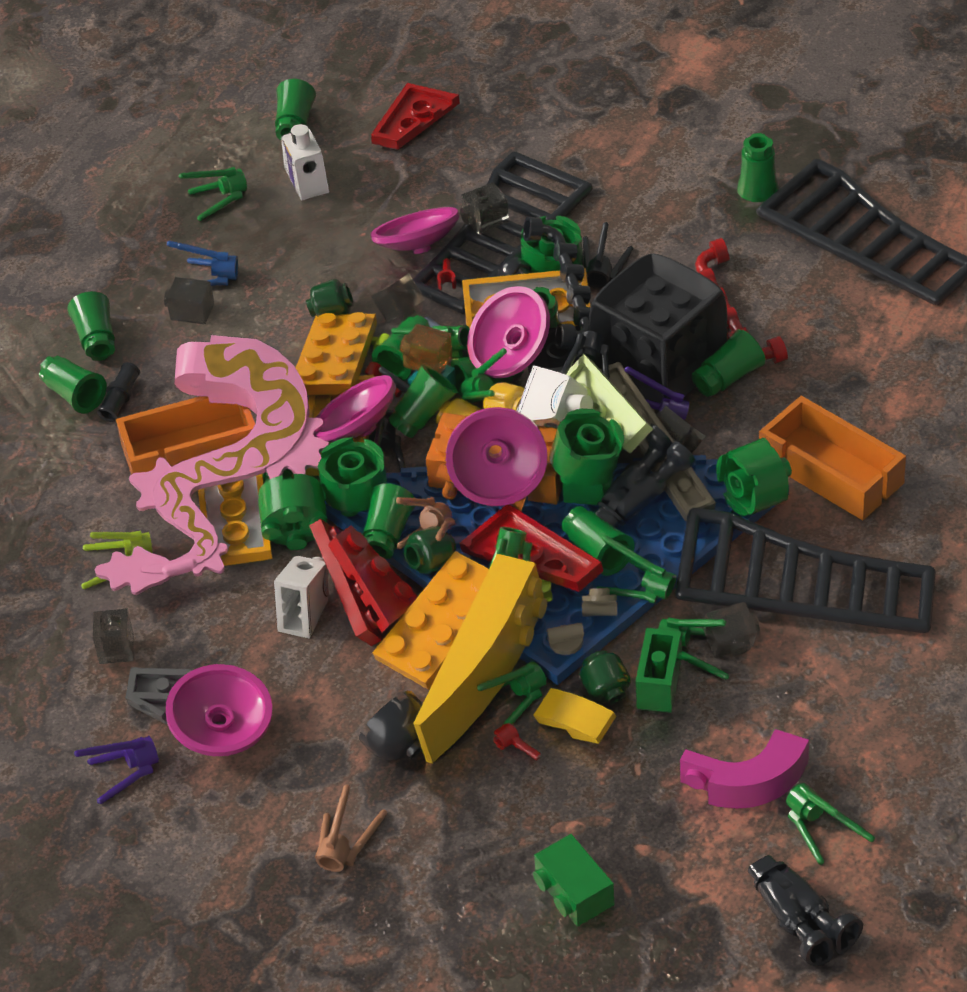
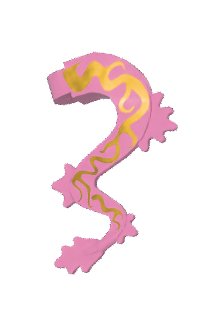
[95,335,329,595]

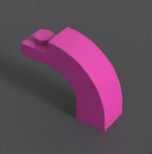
[680,729,809,809]

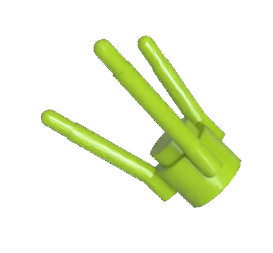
[81,531,153,589]

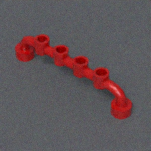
[695,238,788,364]

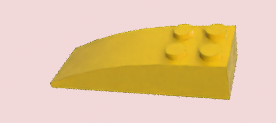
[413,554,547,764]

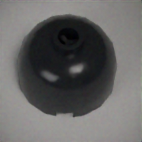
[359,690,423,760]

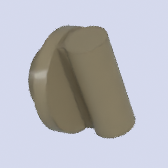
[582,588,617,617]
[547,623,584,655]

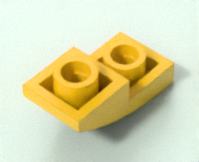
[533,688,616,744]

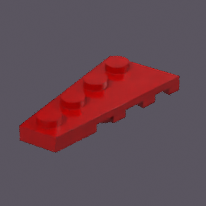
[460,504,603,592]
[310,519,383,646]

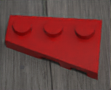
[328,525,418,632]

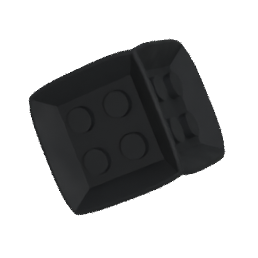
[589,253,727,403]

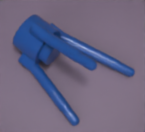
[167,241,238,293]

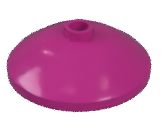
[371,207,460,254]
[467,286,550,378]
[314,375,396,442]
[446,407,547,506]
[166,664,272,756]

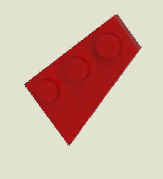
[371,83,460,150]

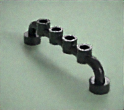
[523,217,591,350]

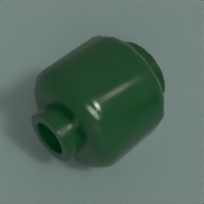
[306,279,354,317]
[404,526,456,574]
[579,650,631,705]

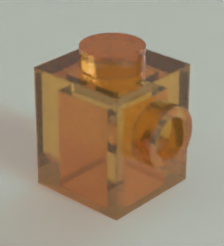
[400,324,452,373]

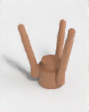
[396,497,455,549]
[315,785,387,872]

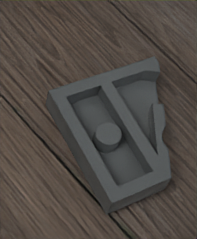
[125,667,194,725]

